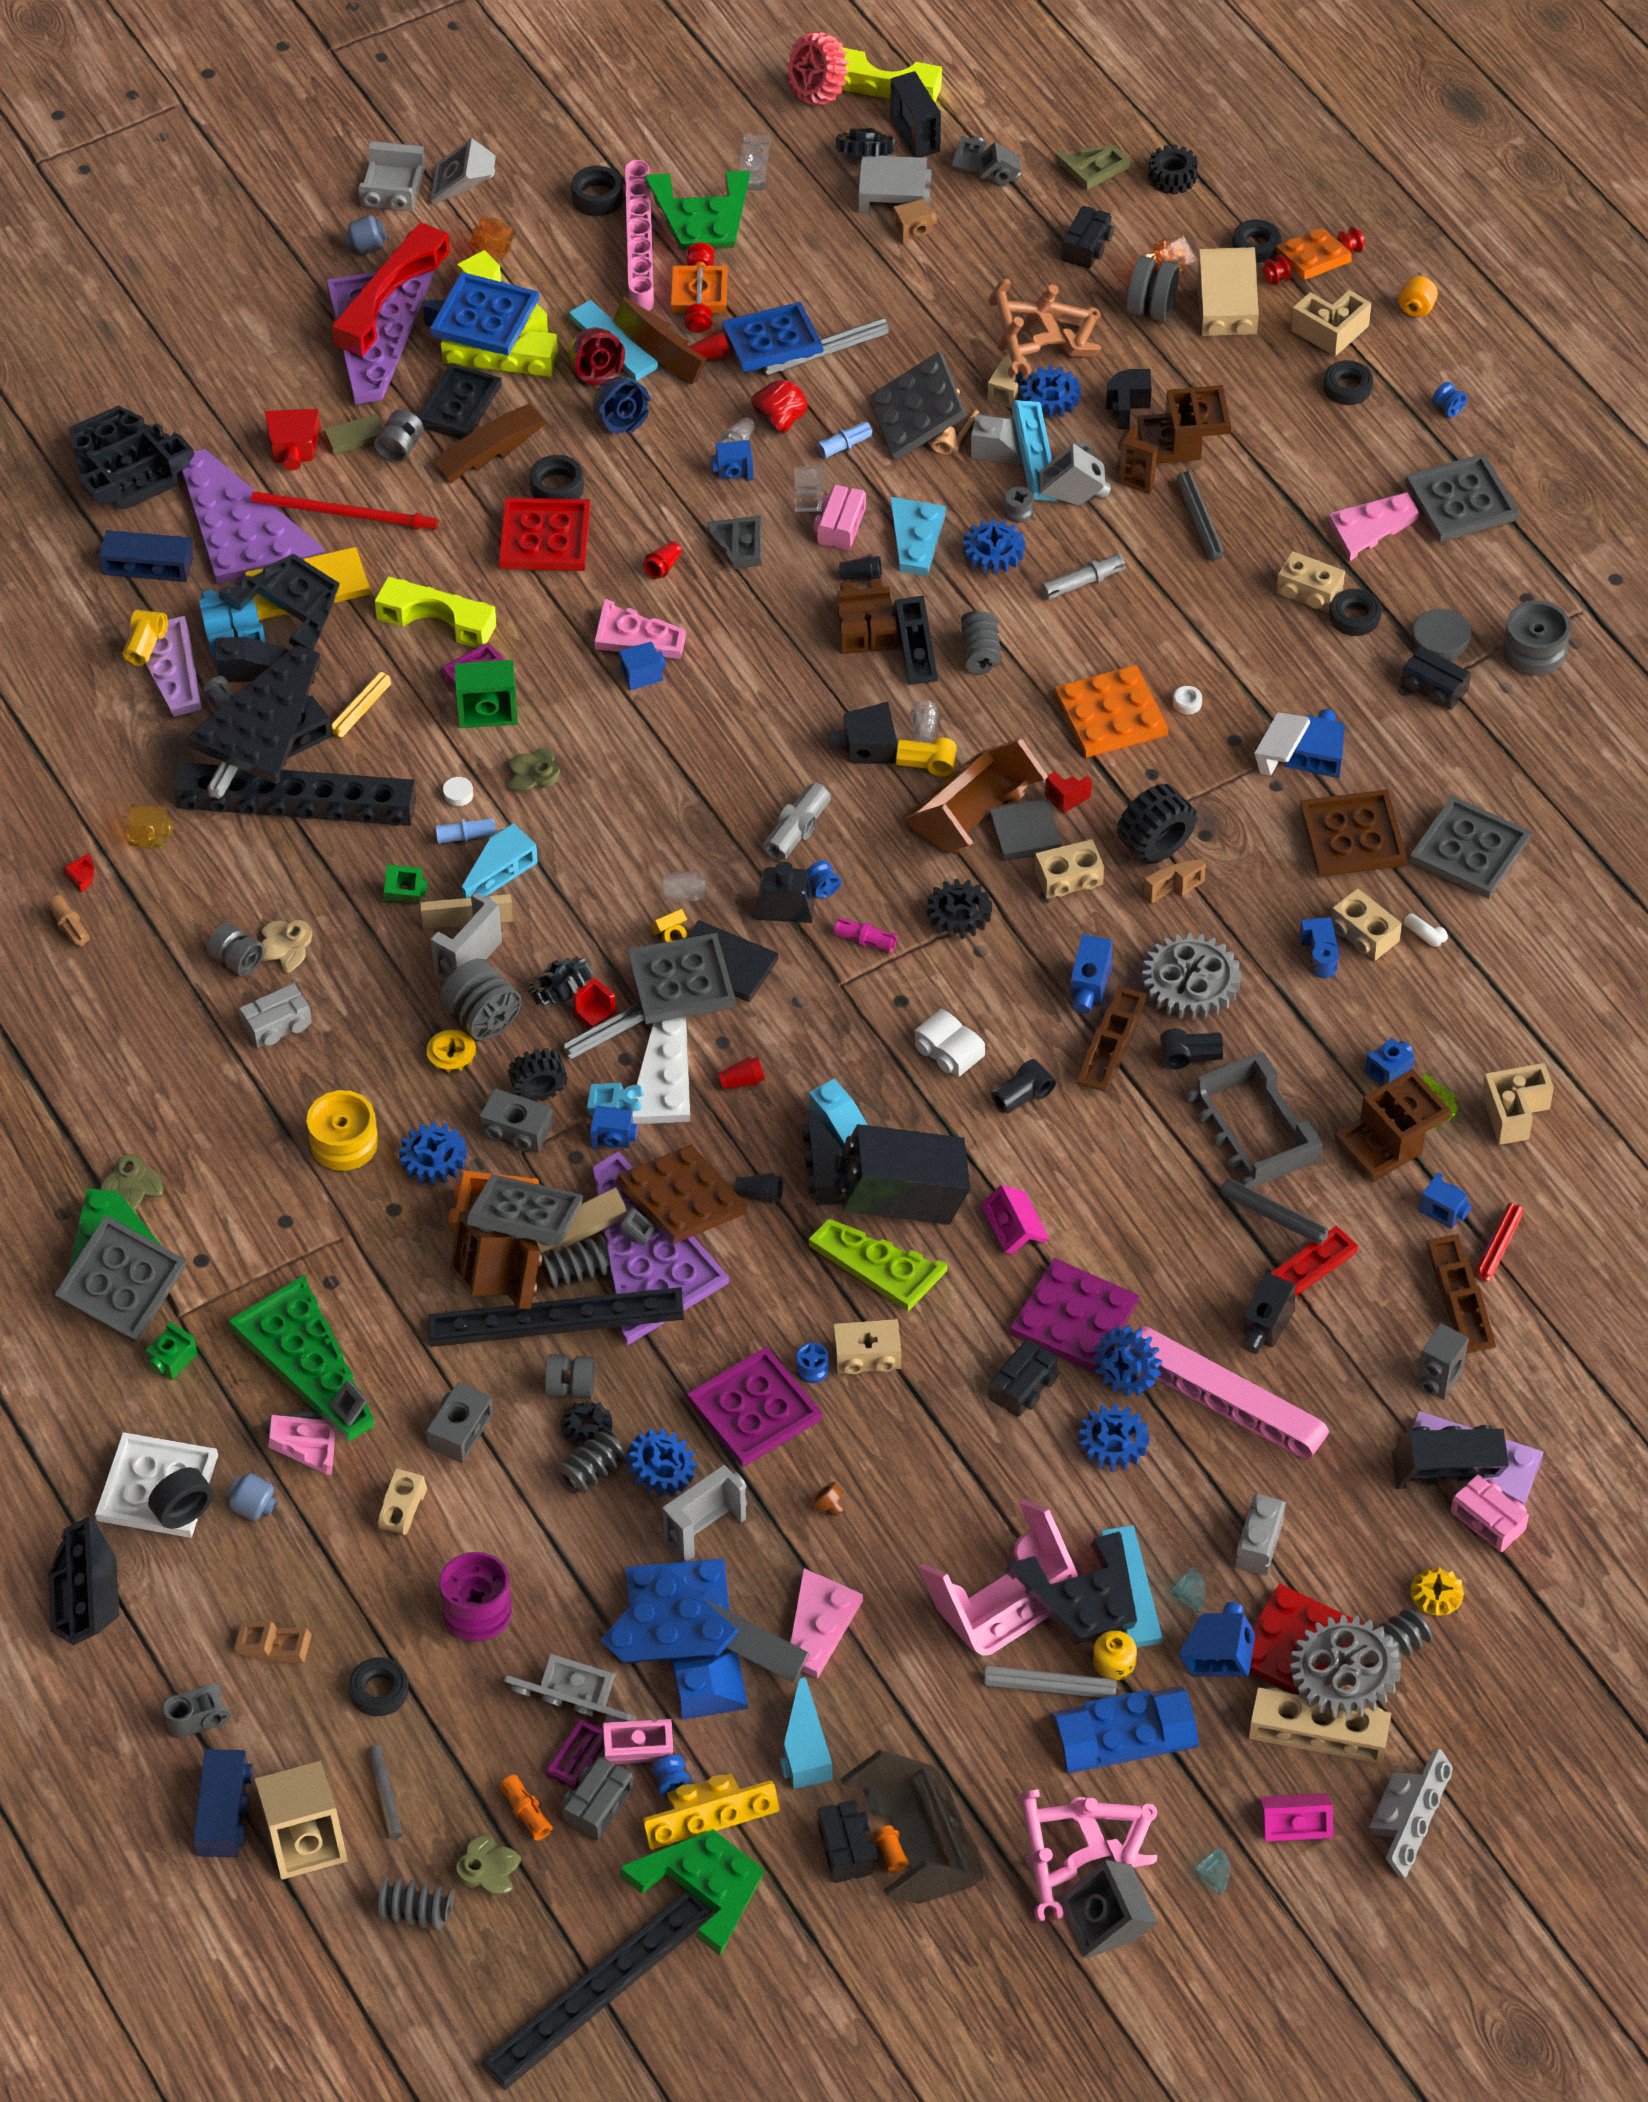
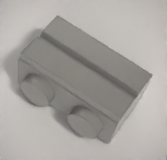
[239,983,312,1048]
[1235,1494,1286,1575]

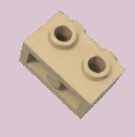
[1276,551,1345,613]

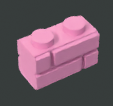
[814,485,866,550]
[1451,1475,1529,1552]
[603,1719,673,1765]

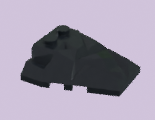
[69,405,195,510]

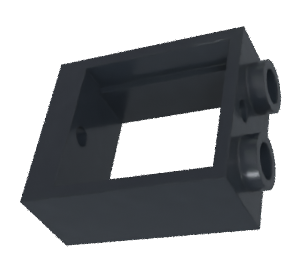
[890,71,941,158]

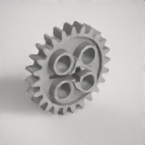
[1142,933,1241,1020]
[1290,1615,1401,1719]

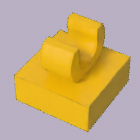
[649,909,687,943]

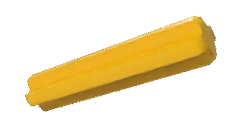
[331,672,391,738]

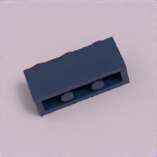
[99,530,193,582]
[194,1749,253,1858]

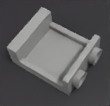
[358,141,426,211]
[859,155,932,214]
[431,892,502,982]
[662,1465,747,1562]

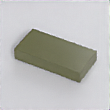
[324,414,383,455]

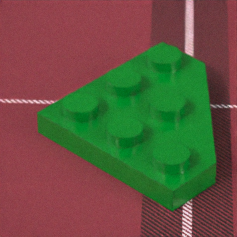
[68,1188,162,1272]

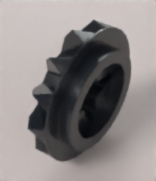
[561,1399,613,1446]

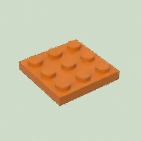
[1055,665,1169,758]

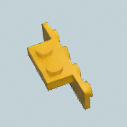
[643,1773,780,1850]

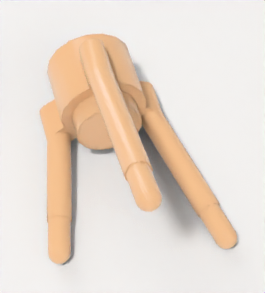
[928,388,979,455]

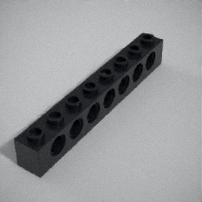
[174,762,416,826]

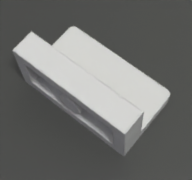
[1255,712,1310,776]

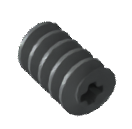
[961,611,1002,675]
[541,1235,610,1289]
[554,1428,627,1494]
[1362,1608,1433,1668]
[378,1875,455,1931]

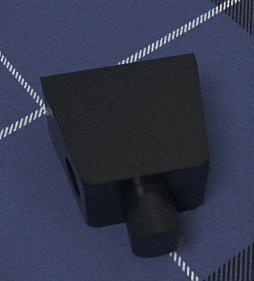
[828,702,898,764]
[755,861,815,923]
[1241,1271,1295,1354]

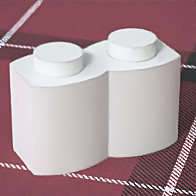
[915,1009,985,1077]

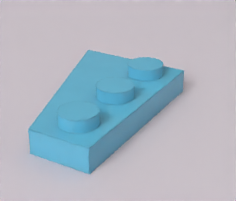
[891,497,946,576]

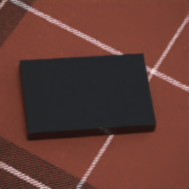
[417,363,502,439]
[686,920,779,1002]

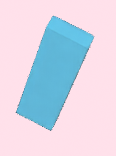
[569,300,658,381]
[1011,400,1057,501]
[1101,1525,1162,1648]

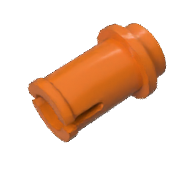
[873,1825,909,1872]

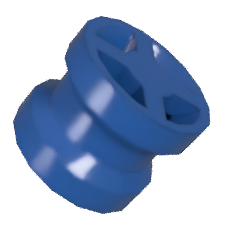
[1432,382,1467,417]
[806,860,842,898]
[796,1343,829,1384]
[651,1755,691,1796]

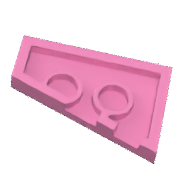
[1328,492,1419,561]
[595,599,686,659]
[791,1568,863,1679]

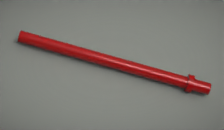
[251,491,438,530]

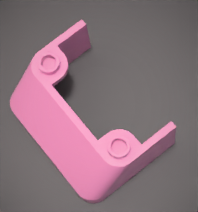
[918,1499,1078,1655]

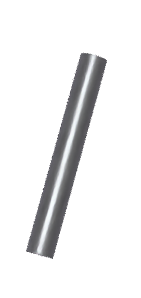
[368,1745,403,1839]

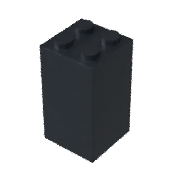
[835,1124,971,1225]

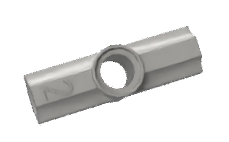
[763,782,831,862]

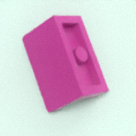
[981,1185,1049,1254]
[1260,1793,1334,1842]

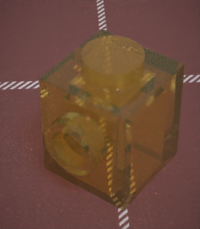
[126,804,173,849]

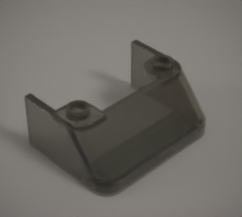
[840,1749,984,1904]

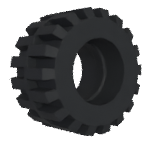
[1116,783,1198,864]

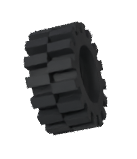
[1148,144,1198,194]
[508,1048,568,1102]

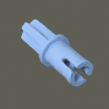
[817,422,872,459]
[436,819,496,844]

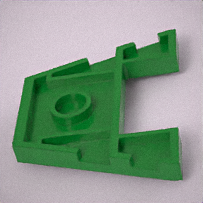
[645,171,750,250]
[619,1829,764,1956]

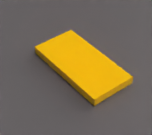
[245,547,371,620]

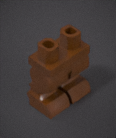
[837,579,898,654]

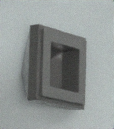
[620,1207,655,1246]
[330,1380,367,1426]

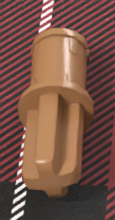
[47,895,90,947]

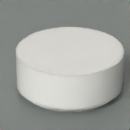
[1172,686,1202,715]
[443,777,473,806]

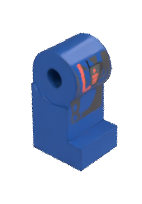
[1299,917,1339,978]

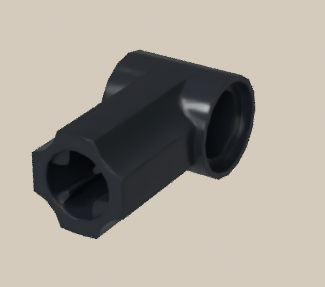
[1160,1028,1223,1069]
[991,1059,1057,1114]

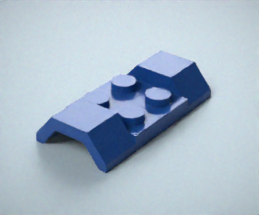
[1051,1686,1199,1774]

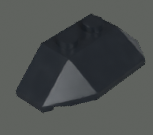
[48,1516,119,1645]

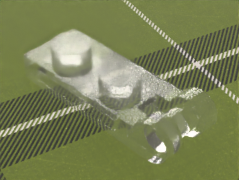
[739,132,771,190]

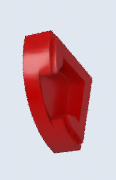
[63,853,94,892]

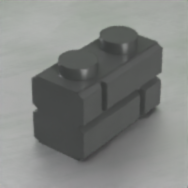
[561,1757,634,1841]

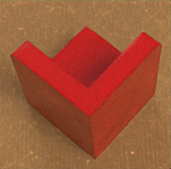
[1045,771,1092,814]
[572,977,616,1029]

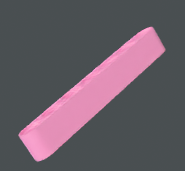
[625,160,654,311]
[1136,1326,1329,1459]

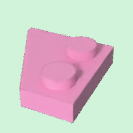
[268,1415,336,1475]

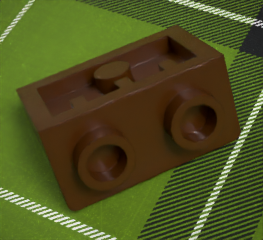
[1116,426,1158,494]

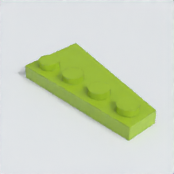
[809,1219,948,1312]

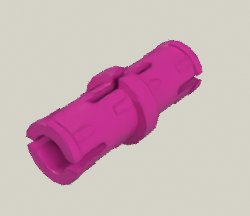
[834,917,897,953]

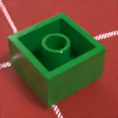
[455,660,518,728]

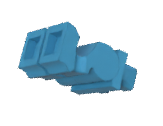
[199,584,266,659]

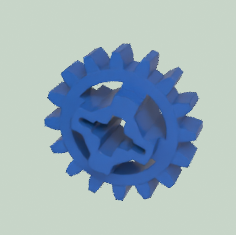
[1020,365,1081,418]
[963,519,1025,574]
[398,1122,467,1185]
[1093,1325,1162,1396]
[1078,1404,1149,1472]
[625,1428,697,1497]

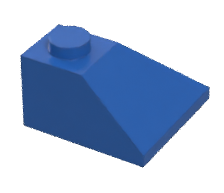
[671,1649,748,1720]

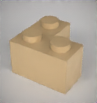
[1291,290,1371,356]
[1481,1063,1554,1145]

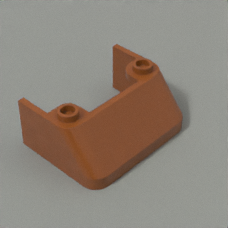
[903,738,1048,854]

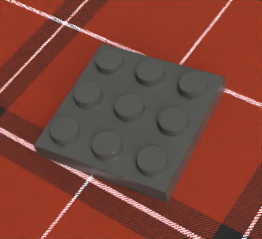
[869,351,967,460]
[1405,453,1519,542]
[1409,796,1532,899]
[627,933,736,1024]
[467,1174,583,1246]
[55,1215,188,1343]

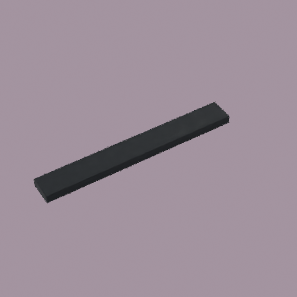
[429,1287,684,1347]
[481,1891,713,2090]

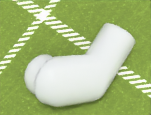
[1404,913,1448,947]

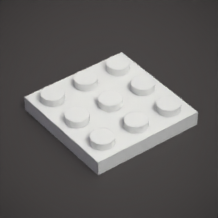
[95,1432,218,1538]

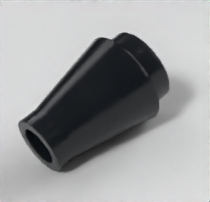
[839,554,882,582]
[735,1173,783,1204]

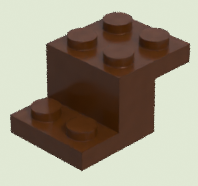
[1137,385,1231,463]
[1334,1069,1451,1183]
[450,1211,542,1309]

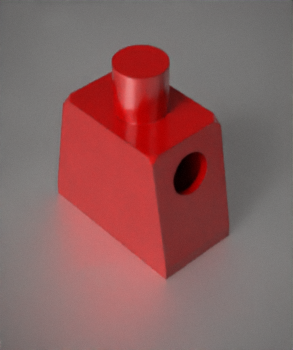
[265,409,321,471]

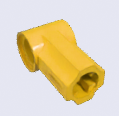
[122,610,168,666]
[896,738,957,777]

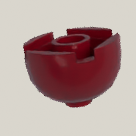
[568,327,625,385]

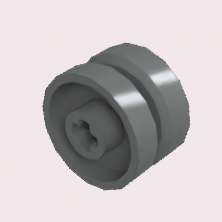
[1127,255,1180,322]
[1503,600,1571,675]

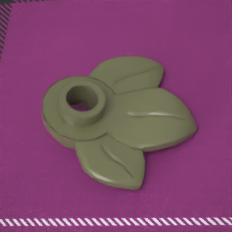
[507,748,560,791]
[101,1154,163,1212]
[455,1835,521,1894]

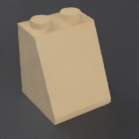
[1197,247,1259,336]
[255,1761,348,1880]

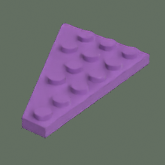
[327,271,434,405]
[181,449,325,584]
[593,1151,729,1345]

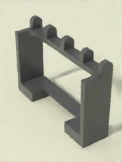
[1185,1052,1323,1188]

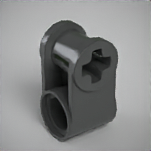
[163,1683,231,1738]

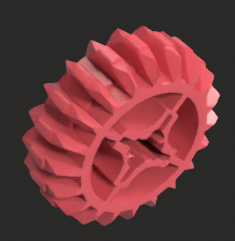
[785,32,849,105]

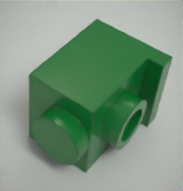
[382,864,427,904]
[145,1321,198,1380]

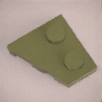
[1055,145,1130,190]

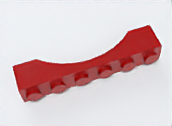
[331,222,450,357]

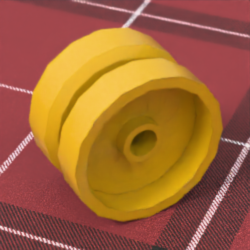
[306,1090,378,1171]

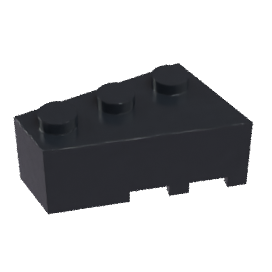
[1391,1425,1509,1490]

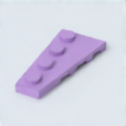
[129,616,202,717]
[1413,1411,1543,1506]

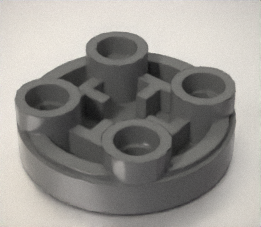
[1412,609,1471,662]

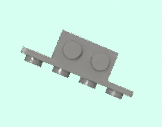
[504,1654,636,1722]
[1369,1748,1453,1878]

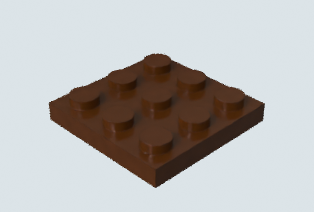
[1300,789,1407,877]
[616,1144,748,1245]

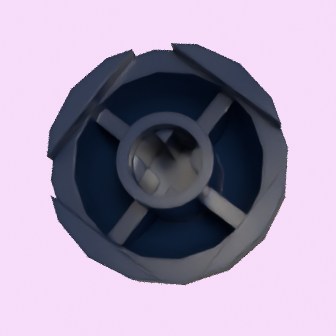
[593,376,650,434]

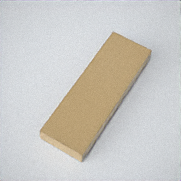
[420,894,513,929]
[537,1188,628,1257]

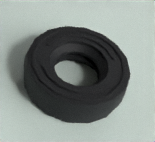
[1232,219,1282,263]
[1323,360,1373,405]
[1329,589,1381,636]
[348,1657,409,1716]

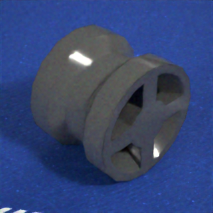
[1005,486,1034,523]

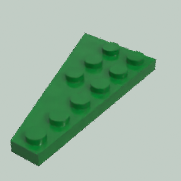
[229,1274,374,1442]

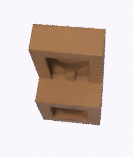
[1144,859,1206,904]
[234,1621,312,1663]

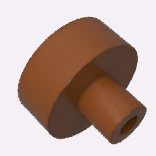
[810,1482,844,1516]

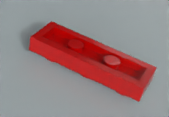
[1271,1225,1358,1297]

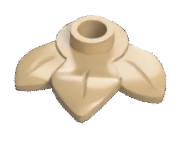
[261,920,312,973]

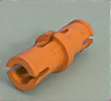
[499,1775,553,1840]

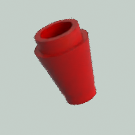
[688,332,730,361]
[643,541,682,579]
[718,1056,765,1090]

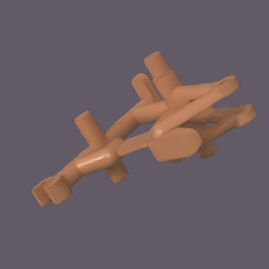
[988,279,1101,380]

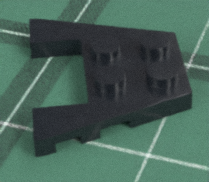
[219,553,340,651]
[1005,1531,1137,1645]

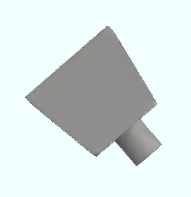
[1039,444,1111,505]

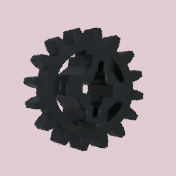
[836,128,894,161]
[927,879,992,939]
[528,956,593,1006]

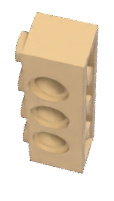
[1249,1687,1392,1764]

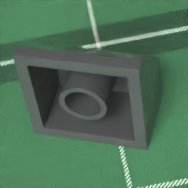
[1059,1860,1158,1957]

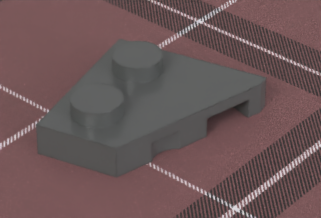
[707,515,763,569]

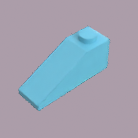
[462,823,538,898]
[809,1078,867,1149]
[779,1677,833,1789]

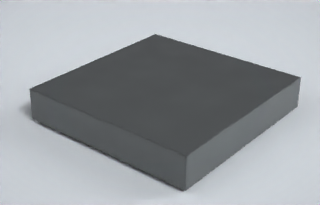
[989,799,1062,861]

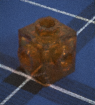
[468,215,517,260]
[1146,236,1196,276]

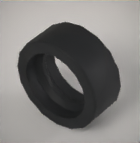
[571,166,623,216]
[530,455,584,499]
[148,1467,214,1529]

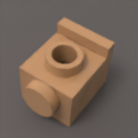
[894,199,937,244]

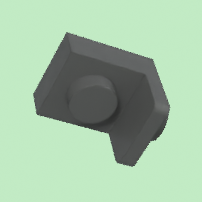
[952,136,988,176]

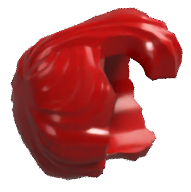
[751,380,808,434]

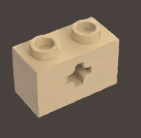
[834,1319,901,1374]

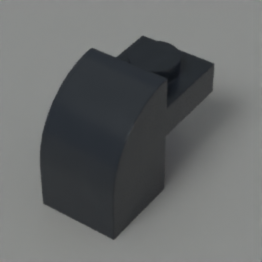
[1106,369,1152,429]

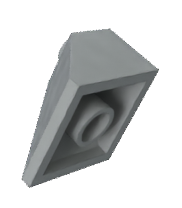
[430,138,496,204]
[971,414,1023,465]

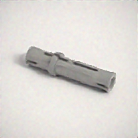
[1041,553,1126,600]

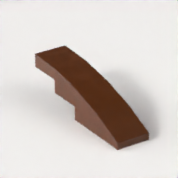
[613,297,707,384]
[433,403,547,483]
[1076,985,1147,1092]
[1426,1234,1496,1354]

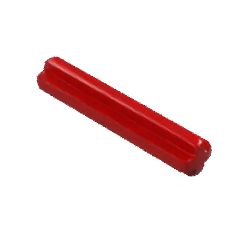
[1475,1202,1523,1282]

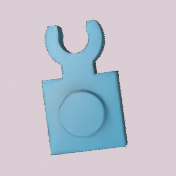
[587,1083,644,1116]

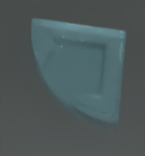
[1172,1567,1206,1613]
[1195,1846,1230,1895]

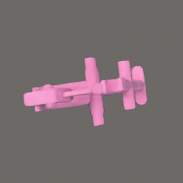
[1017,1790,1157,1922]

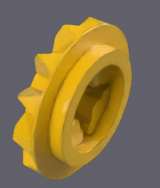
[427,1030,476,1073]
[1410,1566,1464,1616]

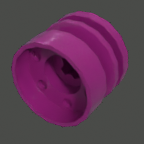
[439,1552,512,1641]

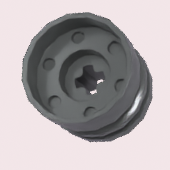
[439,958,522,1041]

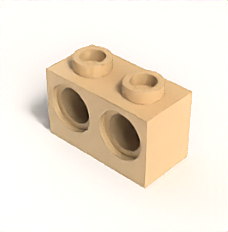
[1035,839,1104,899]
[1331,888,1402,961]

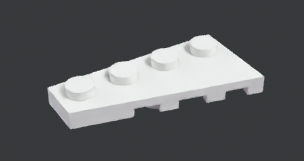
[633,1017,690,1124]

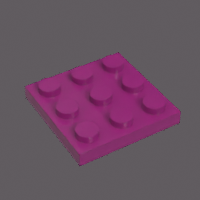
[1010,1258,1139,1373]
[687,1346,822,1468]

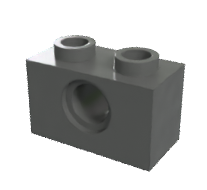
[480,1088,553,1153]
[1416,1323,1469,1400]
[425,1382,494,1463]

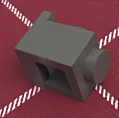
[977,142,1021,187]

